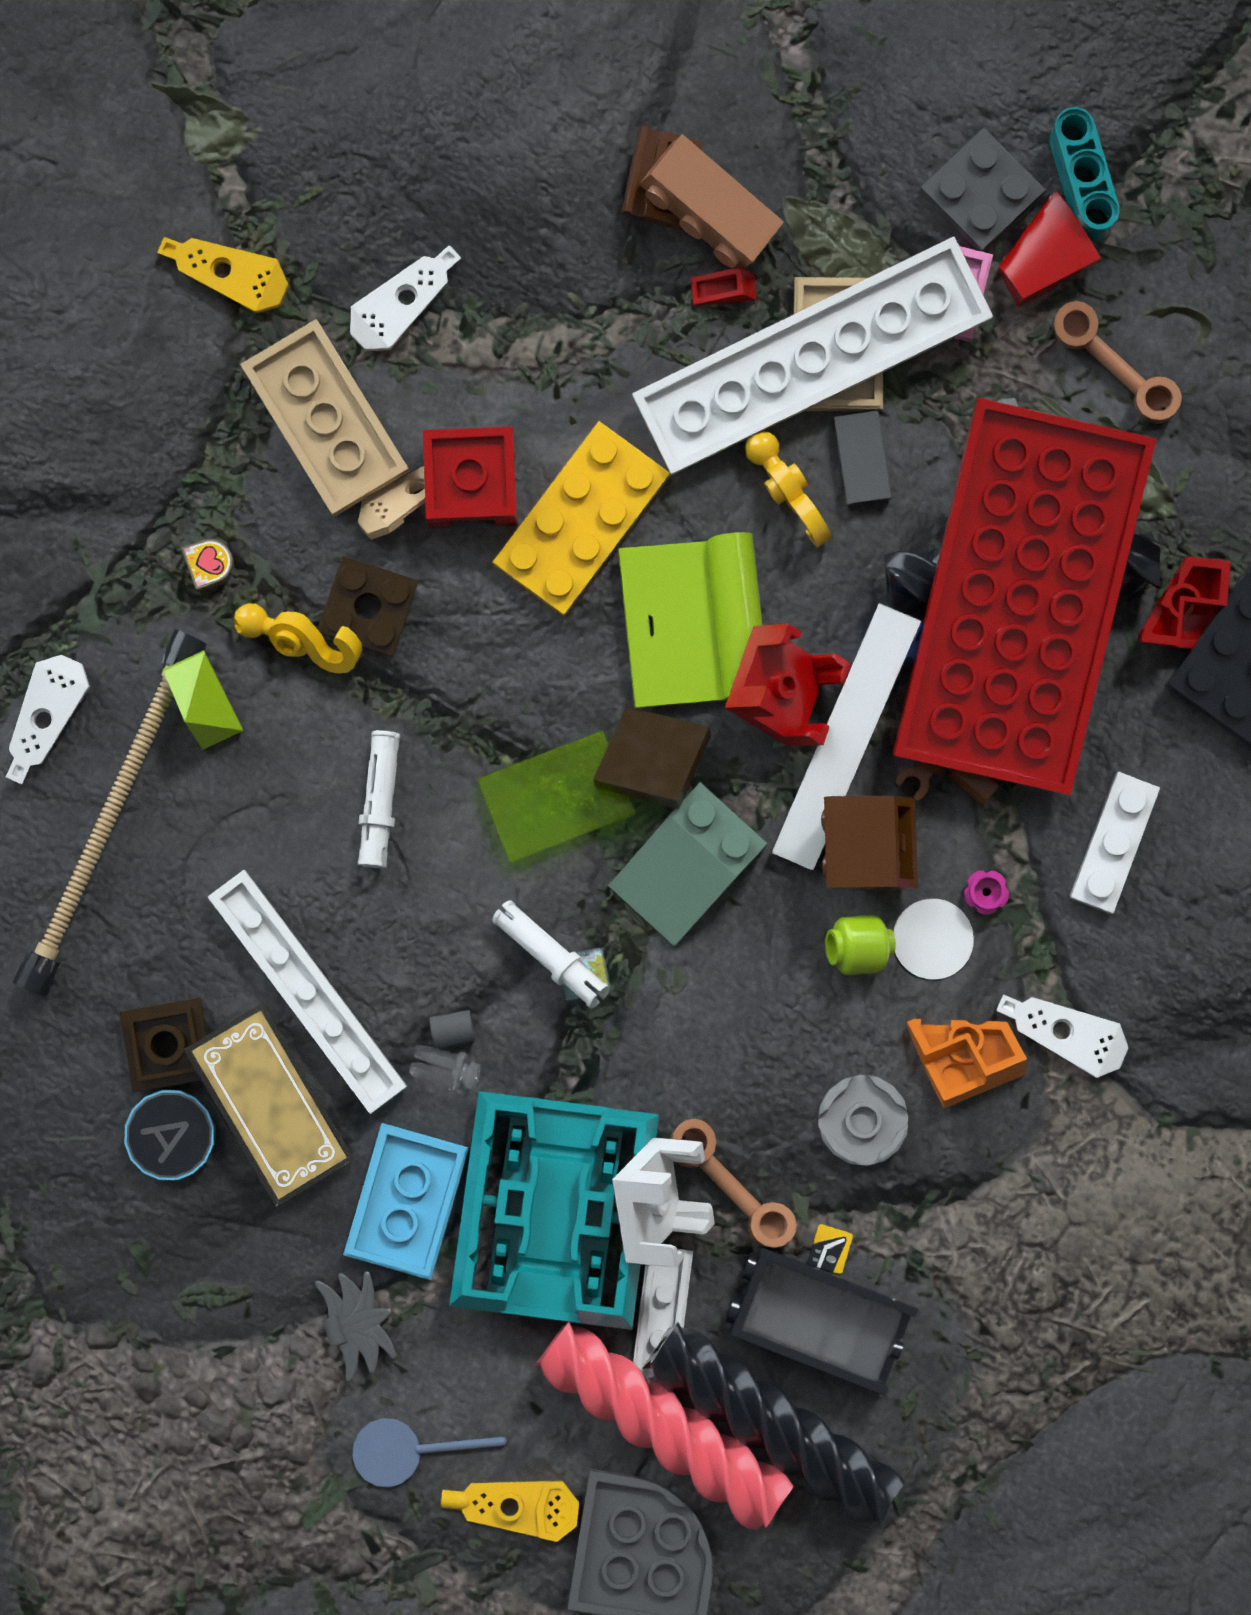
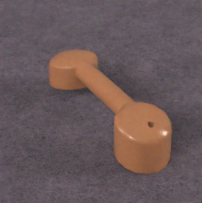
[1053,301,1182,424]
[670,1119,797,1249]

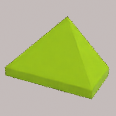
[163,650,243,750]

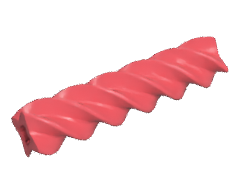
[535,1322,793,1530]

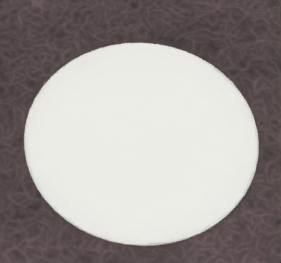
[893,899,974,979]

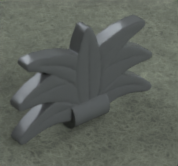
[315,1271,396,1382]

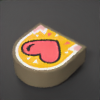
[182,539,234,592]

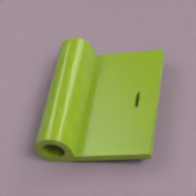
[618,532,763,708]

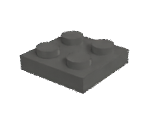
[919,128,1046,252]

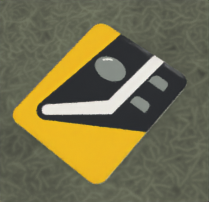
[808,1224,853,1274]

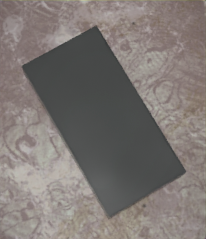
[833,411,892,507]

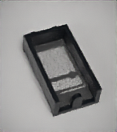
[724,1247,918,1396]

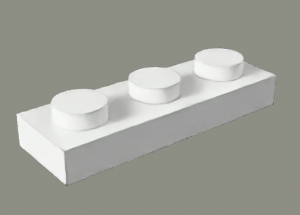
[1069,772,1160,914]

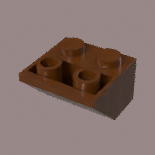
[821,796,918,892]

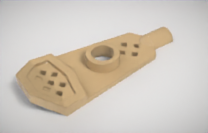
[358,466,425,540]

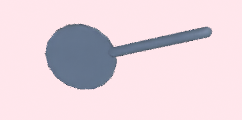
[352,1418,507,1487]

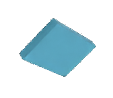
[343,1123,469,1280]

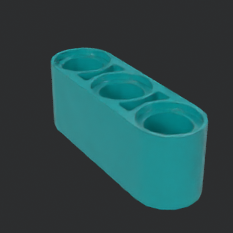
[1049,107,1120,242]

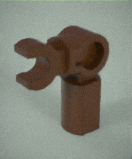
[894,760,1001,806]

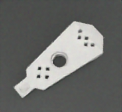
[350,245,461,351]
[6,655,90,784]
[996,994,1128,1078]

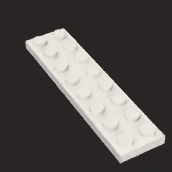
[632,236,993,476]

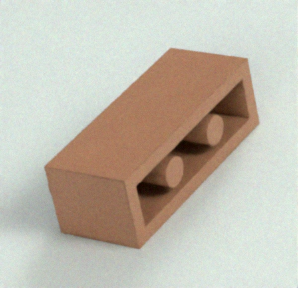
[639,134,784,268]

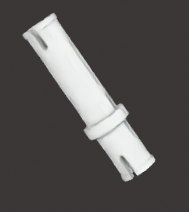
[357,730,401,868]
[492,900,610,1009]

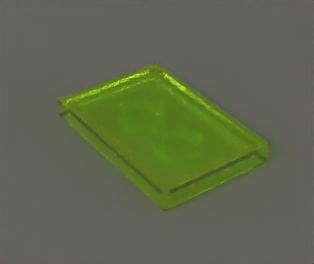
[477,730,635,864]

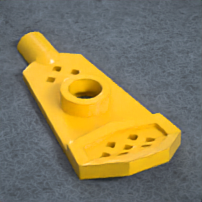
[157,237,289,314]
[441,1481,579,1542]

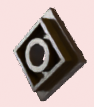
[317,556,419,658]
[119,997,208,1092]

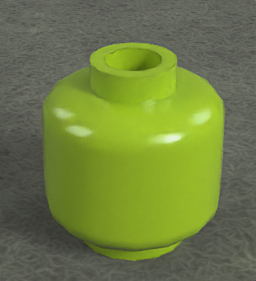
[825,915,896,975]

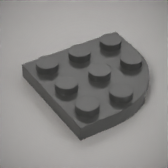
[567,1469,713,1615]

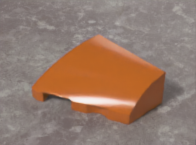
[907,1019,1027,1108]

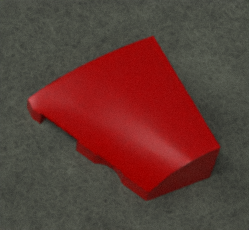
[997,192,1101,308]
[1138,556,1231,650]

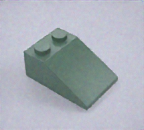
[608,782,767,947]

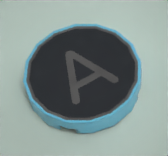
[124,1090,216,1180]

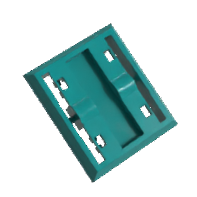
[449,1091,659,1330]

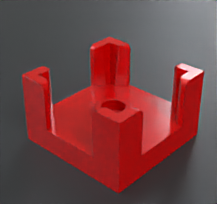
[423,426,518,529]
[725,623,852,746]

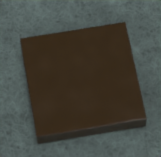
[593,706,711,809]

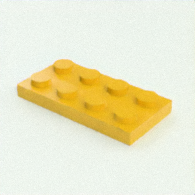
[492,421,670,617]

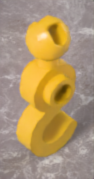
[745,431,833,548]
[233,603,363,674]

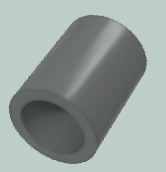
[429,1010,475,1048]

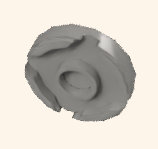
[818,1075,908,1166]

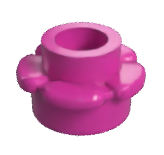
[964,871,1009,915]

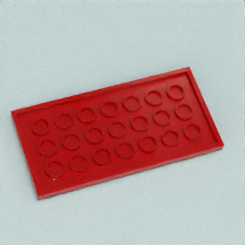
[893,398,1157,795]

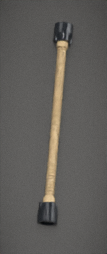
[13,629,207,997]

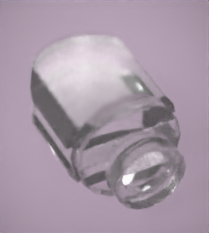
[409,1045,481,1092]

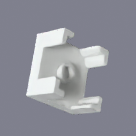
[613,1138,715,1268]

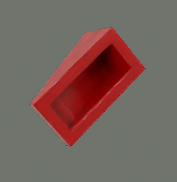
[691,267,757,306]

